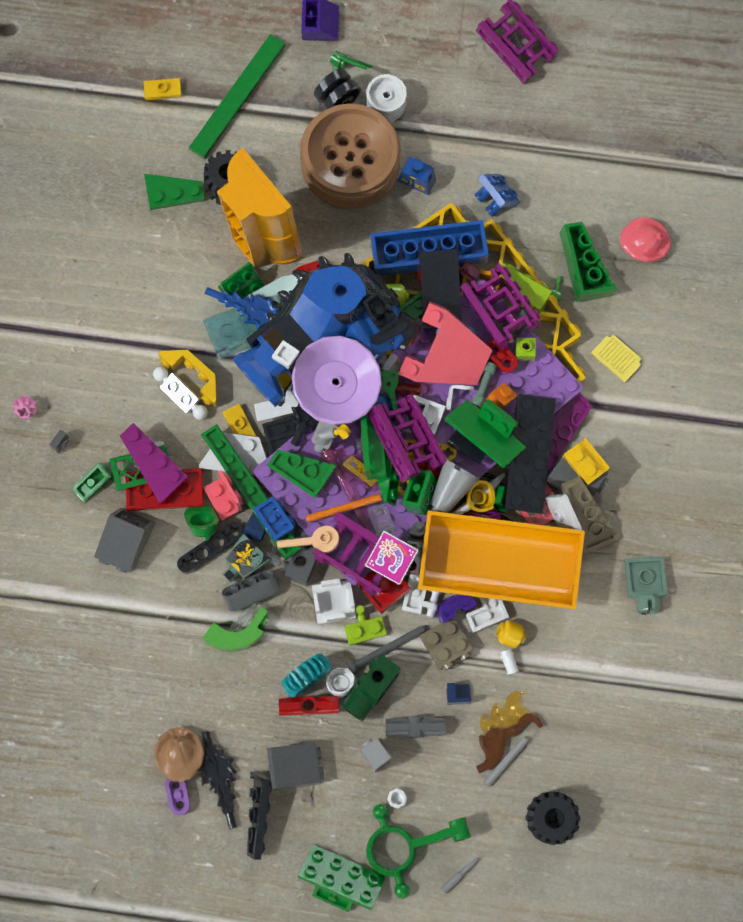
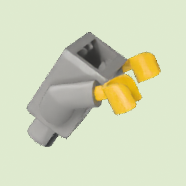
[311,421,351,453]

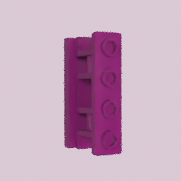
[476,0,559,84]
[460,263,541,351]
[367,394,447,482]

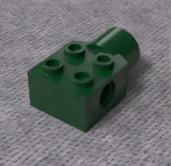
[341,654,401,722]

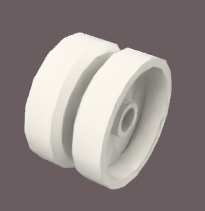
[366,74,407,122]

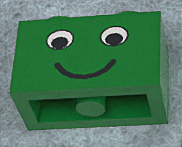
[402,469,438,516]

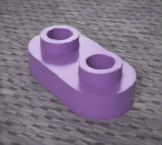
[165,779,190,815]

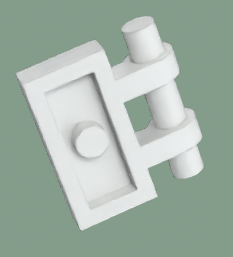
[402,574,442,618]

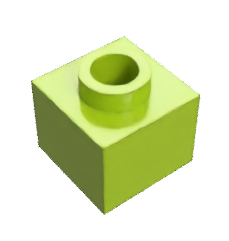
[515,337,536,361]

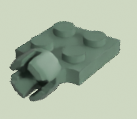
[624,557,667,615]

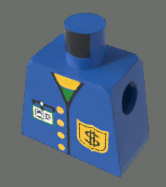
[397,157,436,195]

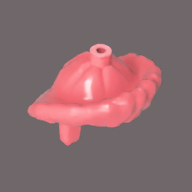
[620,217,671,262]

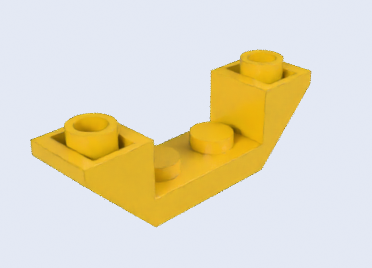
[158,350,218,407]

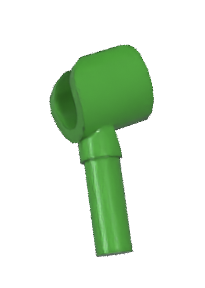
[551,276,563,302]

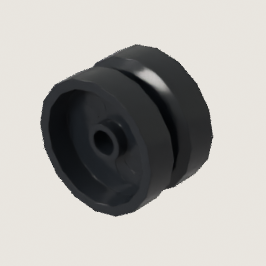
[314,68,361,109]

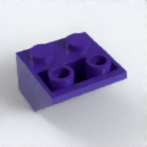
[301,0,339,41]

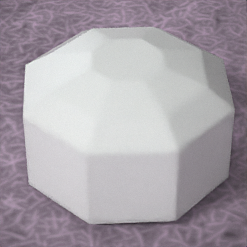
[387,788,407,809]

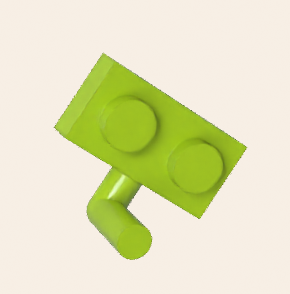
[344,605,387,646]

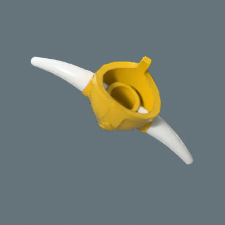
[452,473,505,515]

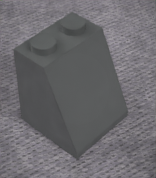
[547,446,609,496]
[94,508,155,573]
[267,743,325,791]

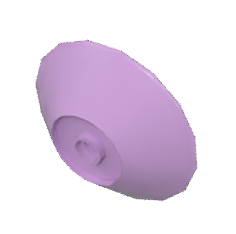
[292,336,382,425]

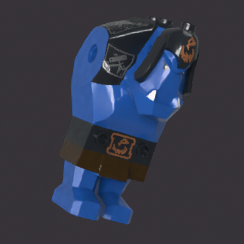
[232,253,424,407]

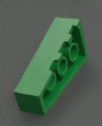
[559,222,617,302]

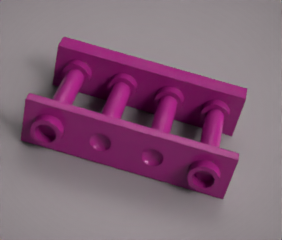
[312,512,384,596]

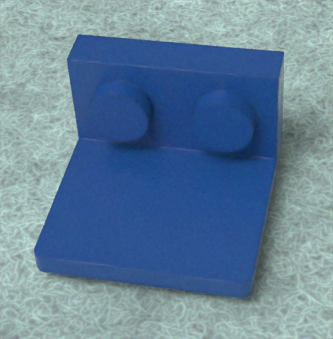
[253,496,296,542]

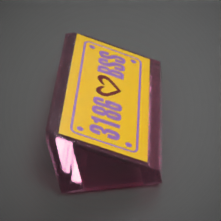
[340,453,378,492]

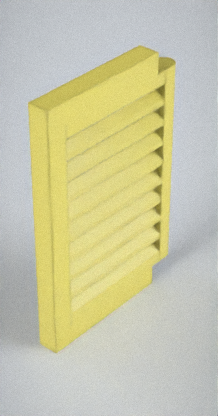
[591,334,642,383]

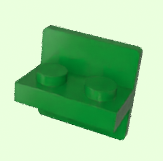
[218,262,264,311]

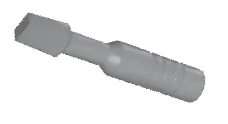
[441,858,477,893]

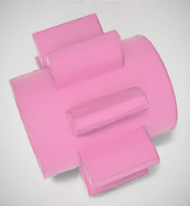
[13,395,37,419]

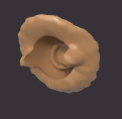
[154,727,205,782]

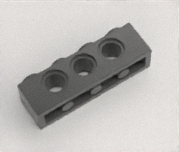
[283,527,317,587]

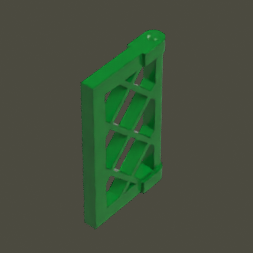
[109,444,169,491]

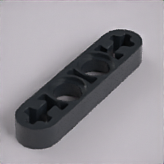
[177,523,243,574]

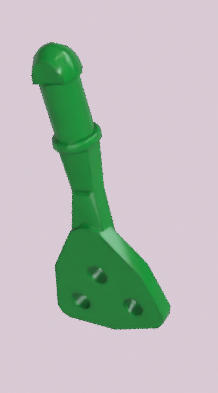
[380,370,399,426]

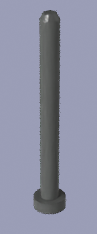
[346,626,426,674]

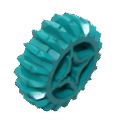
[281,653,332,697]

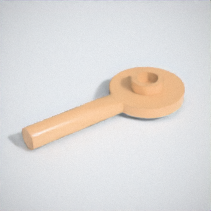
[277,526,339,553]

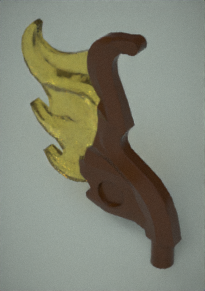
[476,691,542,773]

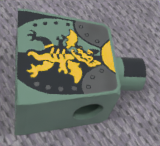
[223,534,270,583]

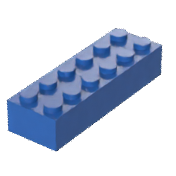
[370,220,489,276]

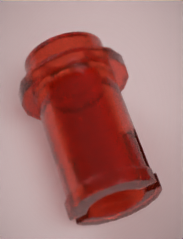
[396,381,421,396]

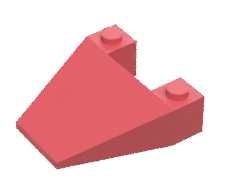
[398,301,492,385]

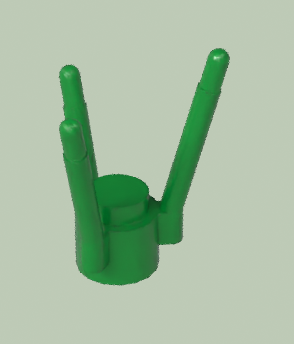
[329,51,372,70]

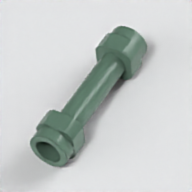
[472,362,497,409]

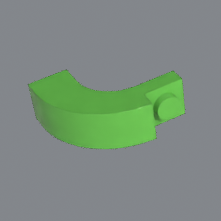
[202,607,270,652]

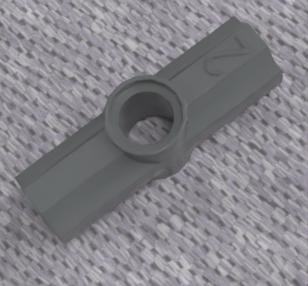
[385,716,446,738]

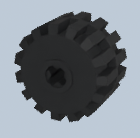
[203,150,237,205]
[525,791,581,845]

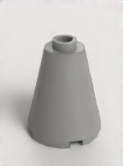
[430,459,479,513]

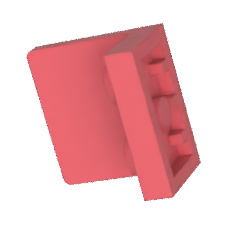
[203,470,243,522]

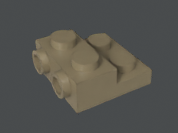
[419,618,473,671]

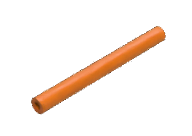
[306,493,382,523]

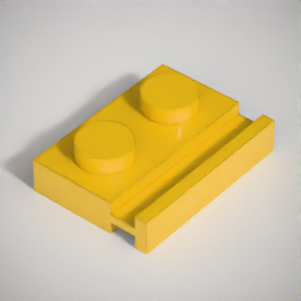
[563,438,610,486]

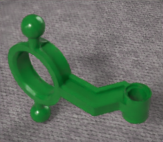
[366,804,471,899]

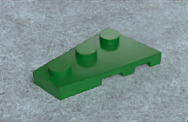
[144,174,205,210]
[267,449,337,498]

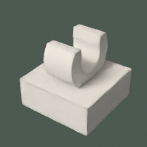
[272,341,299,369]
[378,353,402,377]

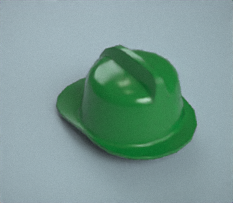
[184,504,219,541]

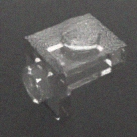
[368,503,396,537]

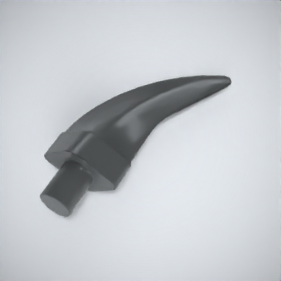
[409,521,426,539]

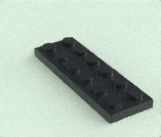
[504,394,556,514]

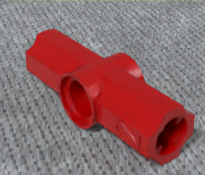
[279,696,339,716]

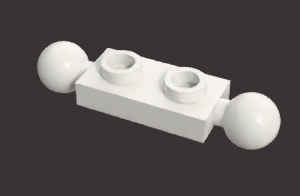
[153,367,208,420]

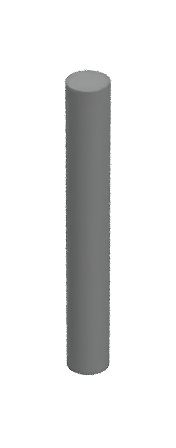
[484,737,528,787]

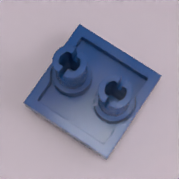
[474,174,521,217]

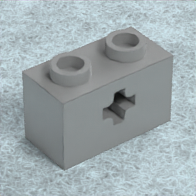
[361,738,391,773]

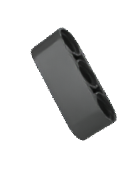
[222,570,280,611]

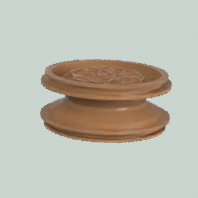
[300,104,401,209]

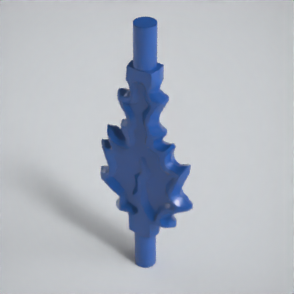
[204,287,279,330]

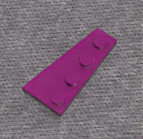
[548,393,592,472]
[120,423,188,504]

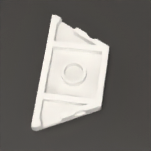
[199,433,267,476]

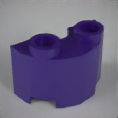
[438,594,478,623]

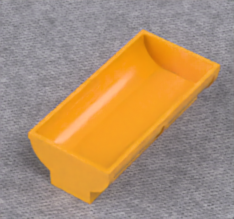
[217,147,303,269]
[418,511,585,610]

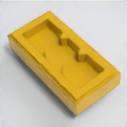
[143,78,182,101]
[222,404,256,437]

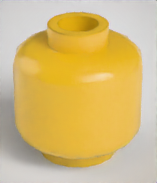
[496,620,527,648]

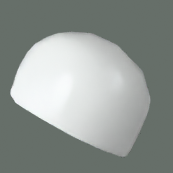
[326,667,356,697]

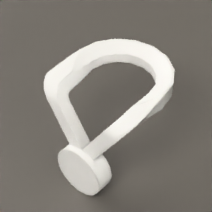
[446,385,474,411]

